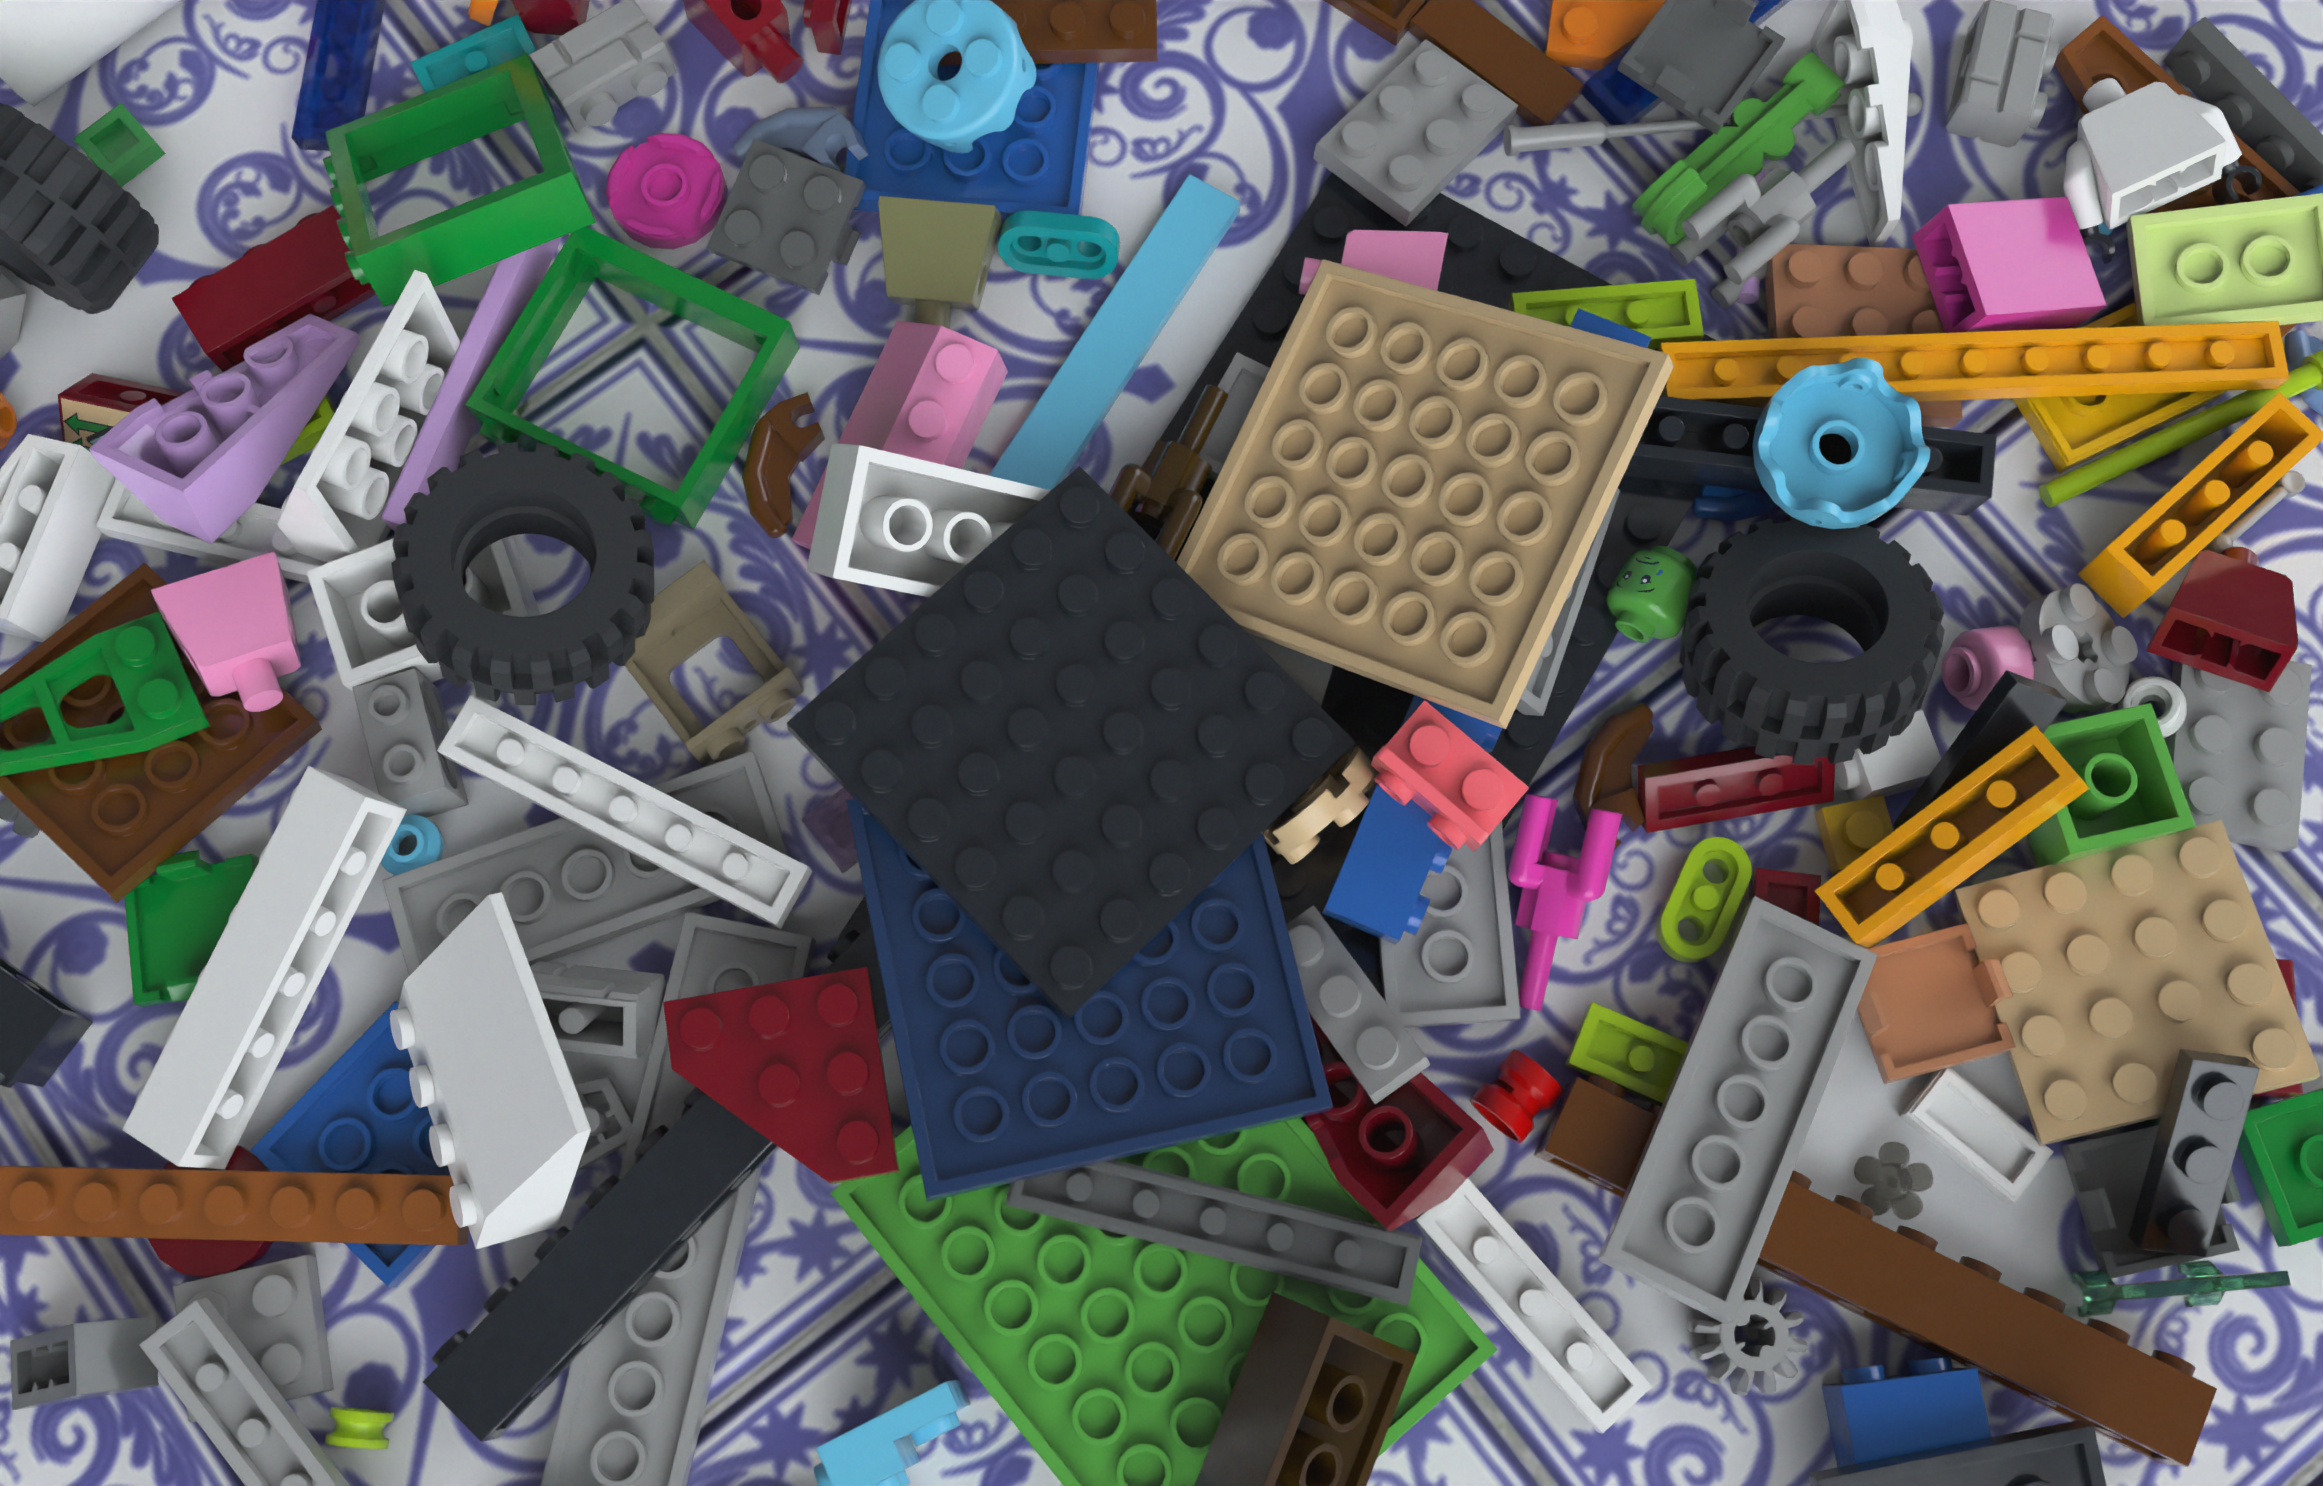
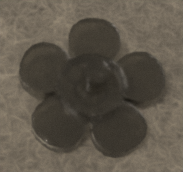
[1854,1142,1933,1220]

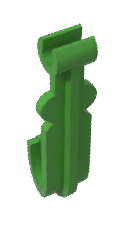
[1631,51,1846,244]

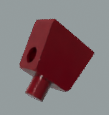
[683,0,804,84]
[2146,547,2298,693]

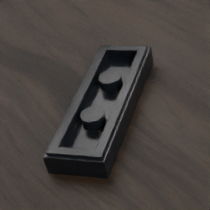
[1893,670,2067,829]

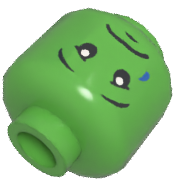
[1606,545,1697,643]

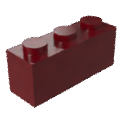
[172,205,376,372]

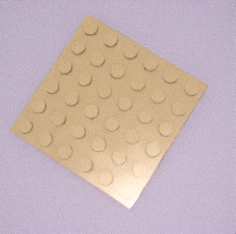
[1176,260,1674,729]

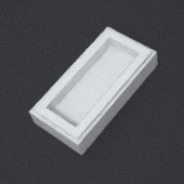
[1899,1067,2054,1204]

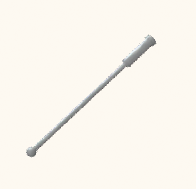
[1503,92,1923,156]

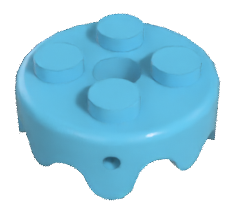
[877,0,1036,153]
[1752,358,1930,529]

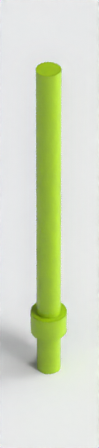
[2039,349,2323,508]

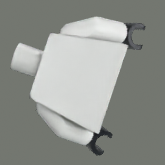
[2063,78,2262,264]

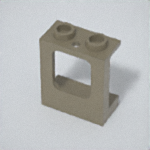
[624,560,804,767]

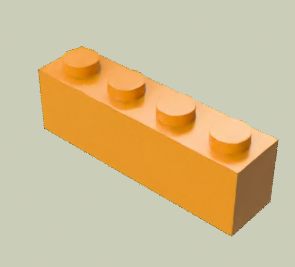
[2077,392,2323,619]
[1815,725,2090,948]

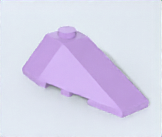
[89,314,360,544]

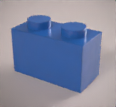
[1821,1355,1992,1467]

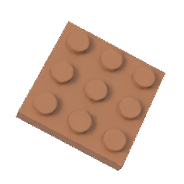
[1765,244,1963,428]

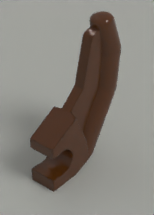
[742,392,825,538]
[1573,703,1654,850]

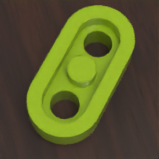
[1656,837,1752,963]

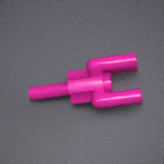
[1508,794,1622,1011]

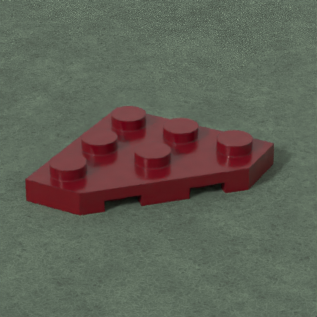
[663,967,900,1184]

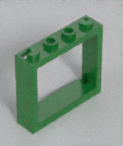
[323,53,596,307]
[465,227,800,530]

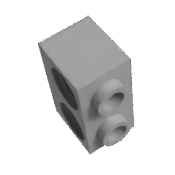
[352,668,469,818]

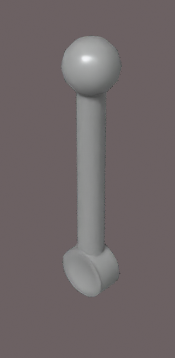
[2207,470,2306,554]

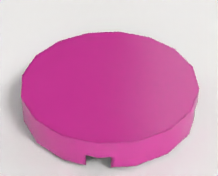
[606,133,728,249]

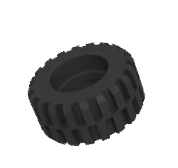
[0,103,159,314]
[391,442,654,705]
[1679,515,1945,765]

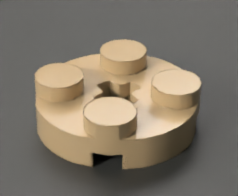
[1263,746,1378,864]

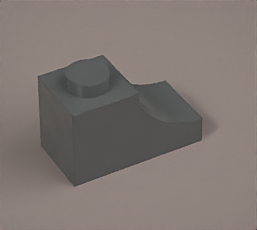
[10,1316,159,1410]

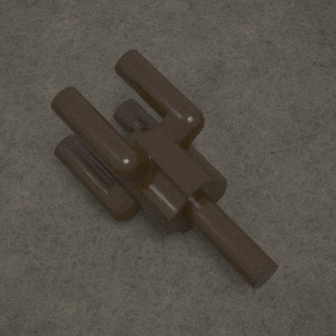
[1108,384,1229,562]

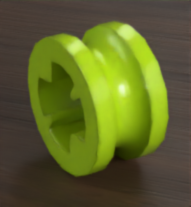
[324,1407,394,1449]

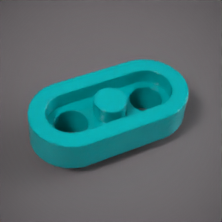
[998,210,1120,279]

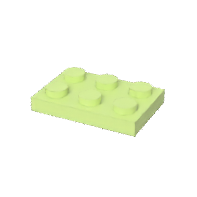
[2126,193,2323,326]

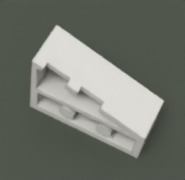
[0,434,116,642]

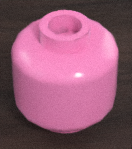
[1941,625,2036,711]

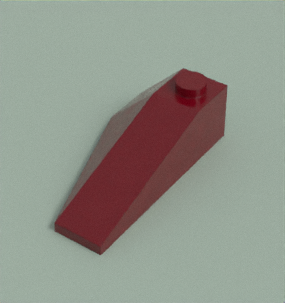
[1305,1013,1494,1232]

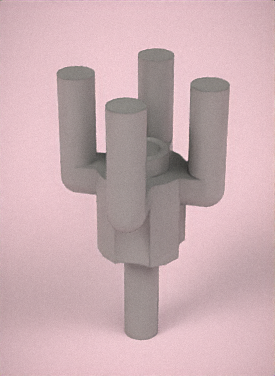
[1670,137,1856,309]

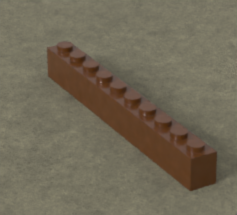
[1535,1075,2217,1467]

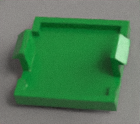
[124,850,259,1007]

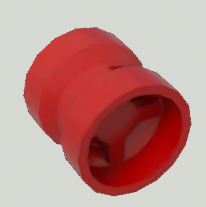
[1470,1049,1564,1144]

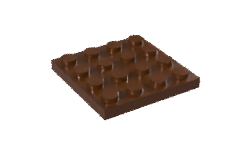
[0,563,322,903]

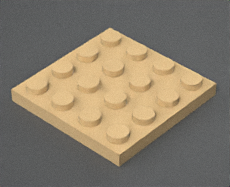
[1953,820,2321,1146]

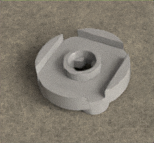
[2019,583,2138,714]

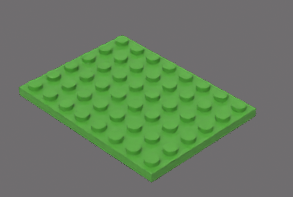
[831,1118,1498,1486]

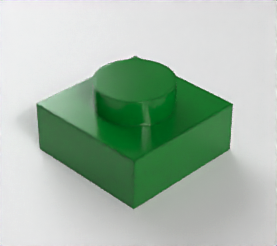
[73,103,166,187]

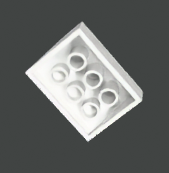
[277,270,461,562]
[390,892,591,1249]

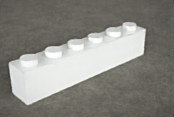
[122,766,407,1169]

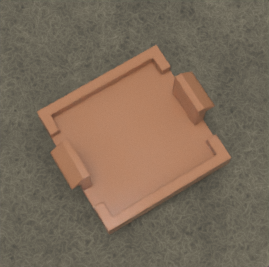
[1856,923,2016,1084]

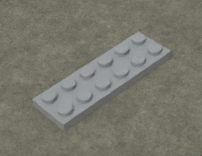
[382,751,790,976]
[1597,896,1878,1324]

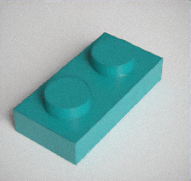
[410,14,539,93]

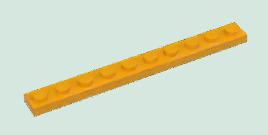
[1657,321,2289,407]

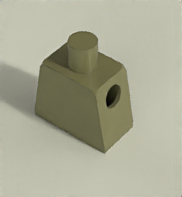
[878,196,1001,329]

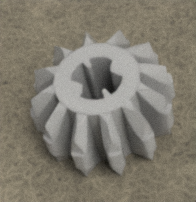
[1686,1276,1808,1396]

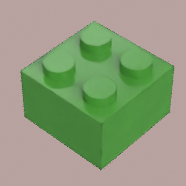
[2027,703,2196,868]

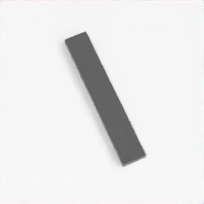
[1005,1160,1423,1306]

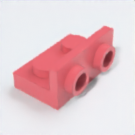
[1371,700,1529,852]

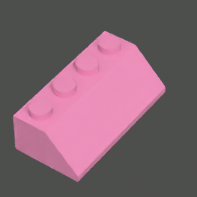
[791,321,1008,550]

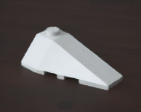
[1810,0,1913,247]

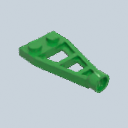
[0,611,210,776]

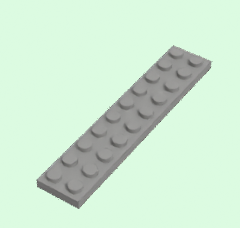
[540,912,816,1486]

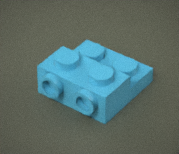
[813,1380,971,1486]

